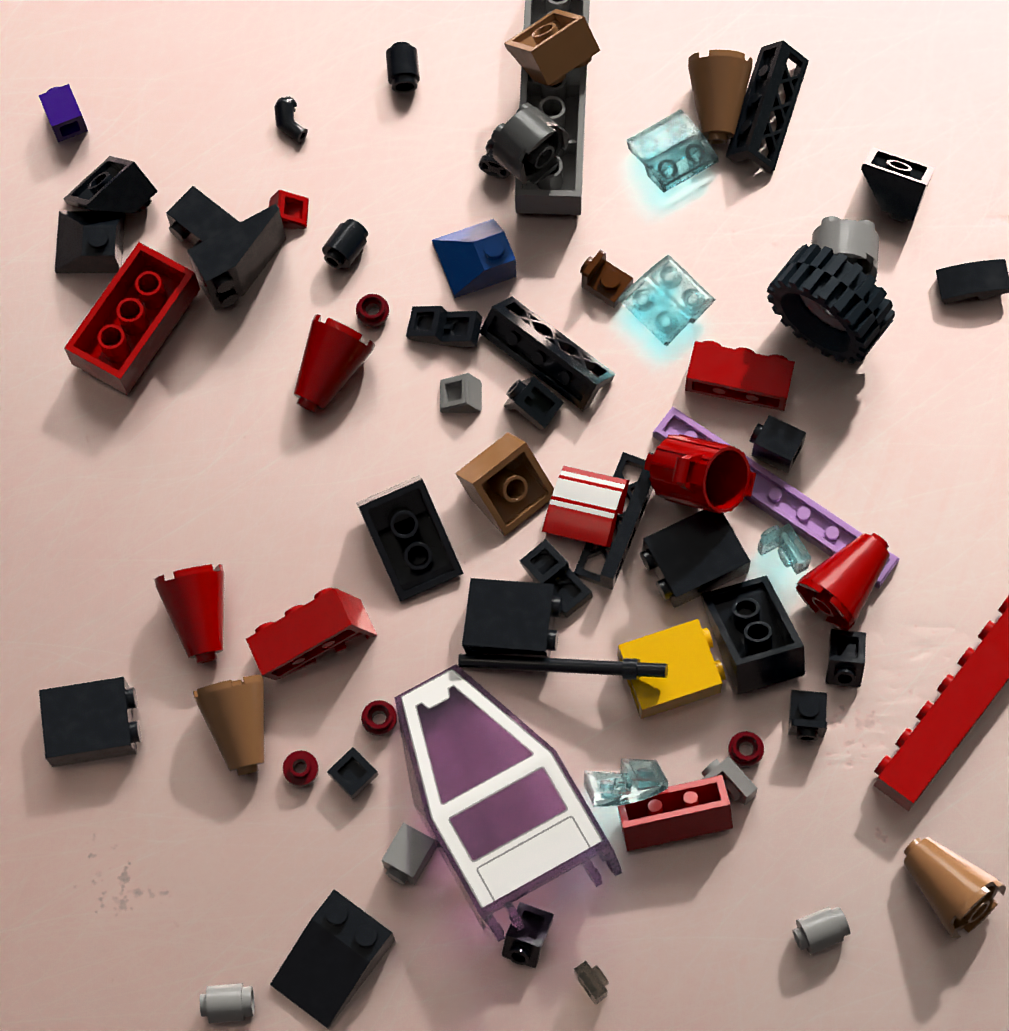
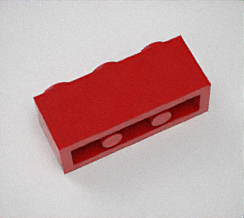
[685,341,795,411]
[616,775,733,852]

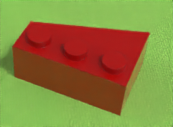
[246,588,377,680]

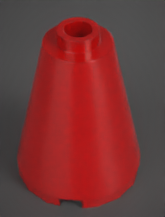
[294,314,375,413]
[796,533,890,631]
[154,564,224,664]

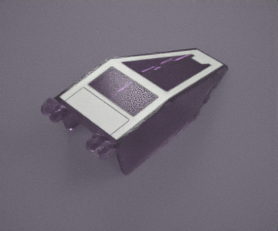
[394,664,622,942]

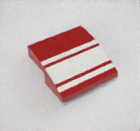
[542,466,630,547]

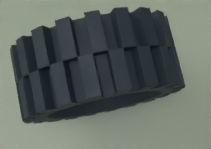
[767,244,895,364]

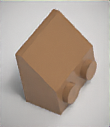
[504,9,601,86]
[455,432,554,536]

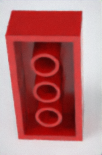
[64,242,200,395]

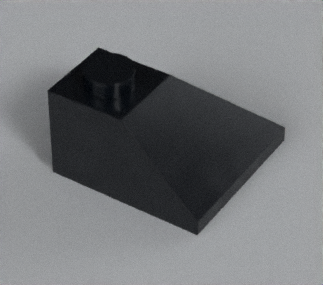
[861,147,935,222]
[63,156,158,213]
[55,211,125,273]

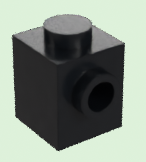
[749,415,806,473]

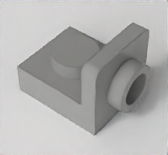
[701,756,758,805]

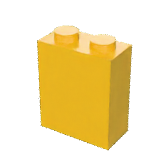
[617,619,726,719]

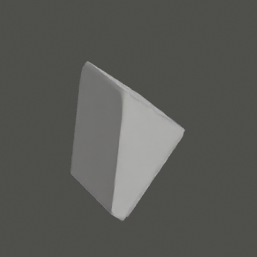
[440,373,482,413]

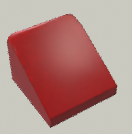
[269,190,309,229]

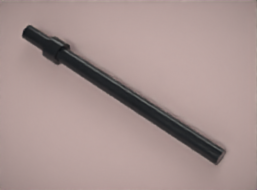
[458,653,668,680]

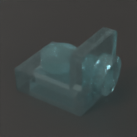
[757,523,811,575]

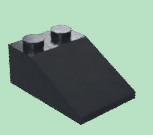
[187,204,286,310]
[356,475,464,602]
[701,575,805,694]
[270,889,395,1029]

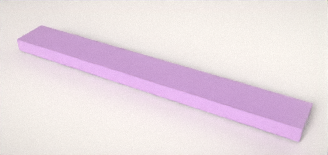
[653,407,900,589]

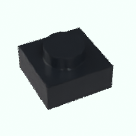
[327,747,378,799]

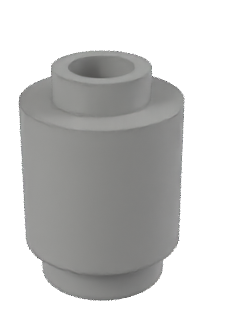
[792,907,850,954]
[200,983,255,1024]

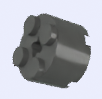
[491,103,569,185]

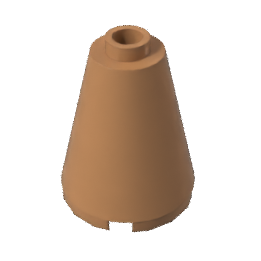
[688,49,753,145]
[193,675,264,776]
[904,837,1006,939]

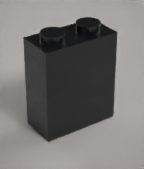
[640,510,751,608]
[462,578,562,658]
[39,677,141,767]

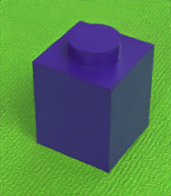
[38,84,88,143]

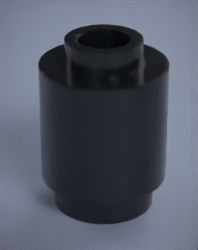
[386,42,420,93]
[322,219,368,269]

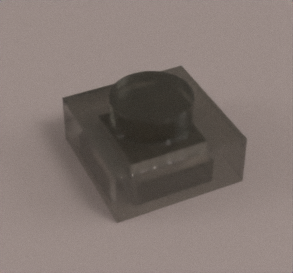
[574,961,609,1005]

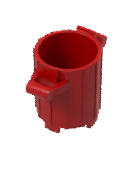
[644,434,757,513]

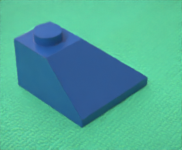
[432,219,517,298]

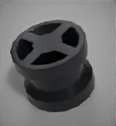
[479,139,510,178]

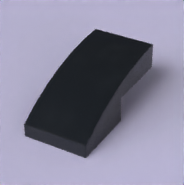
[936,259,1009,305]
[406,306,483,347]
[519,539,593,618]

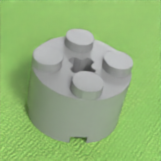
[811,216,879,279]

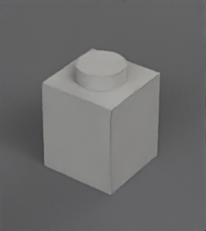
[382,822,437,885]

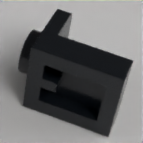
[504,376,564,430]
[826,629,866,687]
[788,690,827,741]
[502,902,554,968]

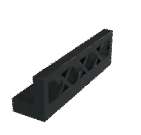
[726,40,809,172]
[479,296,616,411]
[574,452,653,590]

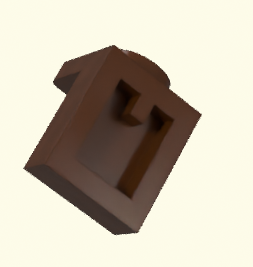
[580,249,633,308]

